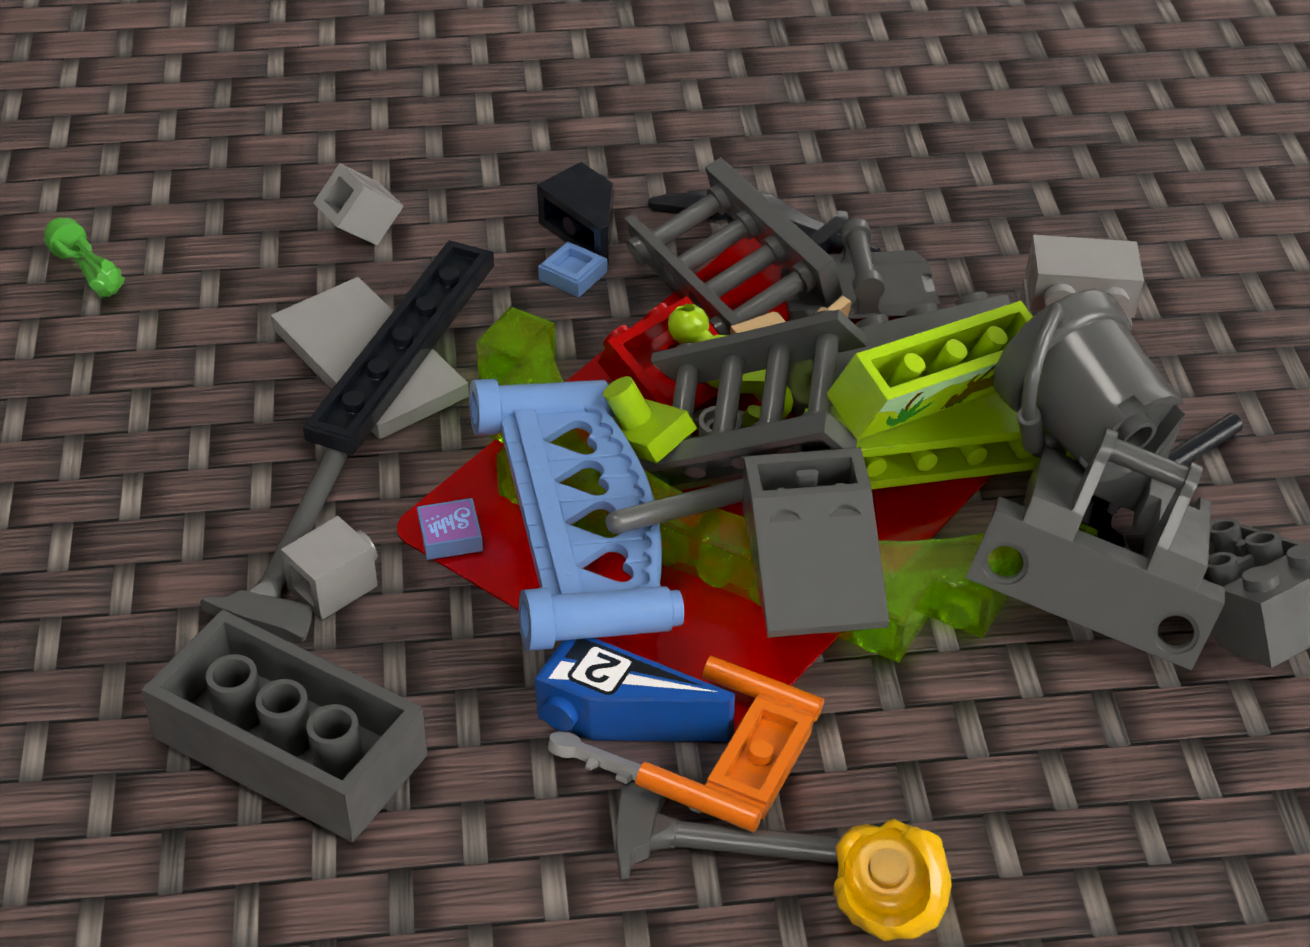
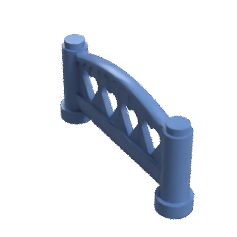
[469,379,684,651]

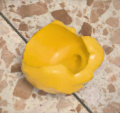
[833,819,951,941]

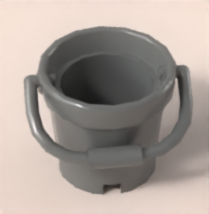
[993,289,1185,482]

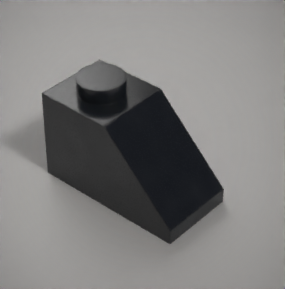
[537,162,614,265]

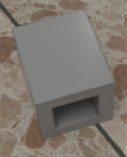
[313,163,404,245]
[281,516,378,621]

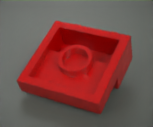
[598,296,719,412]

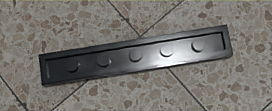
[303,240,494,455]

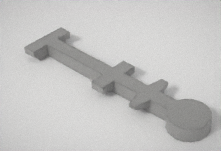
[547,731,702,814]

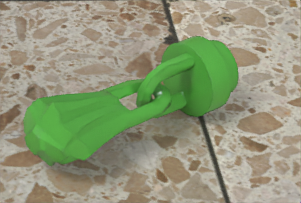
[44,218,125,298]

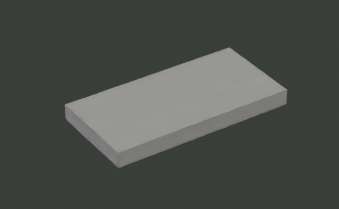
[271,277,469,440]

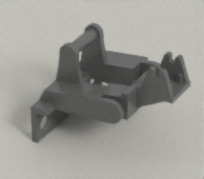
[966,424,1225,671]

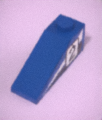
[535,638,735,742]

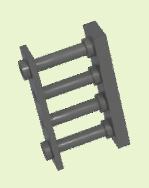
[624,157,843,335]
[638,309,868,493]

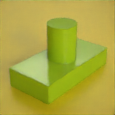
[603,376,697,463]

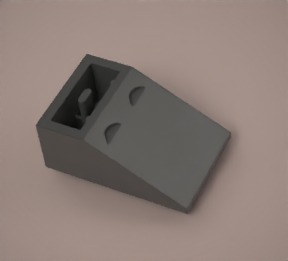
[742,447,889,638]
[1203,518,1310,668]

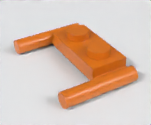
[635,656,824,833]

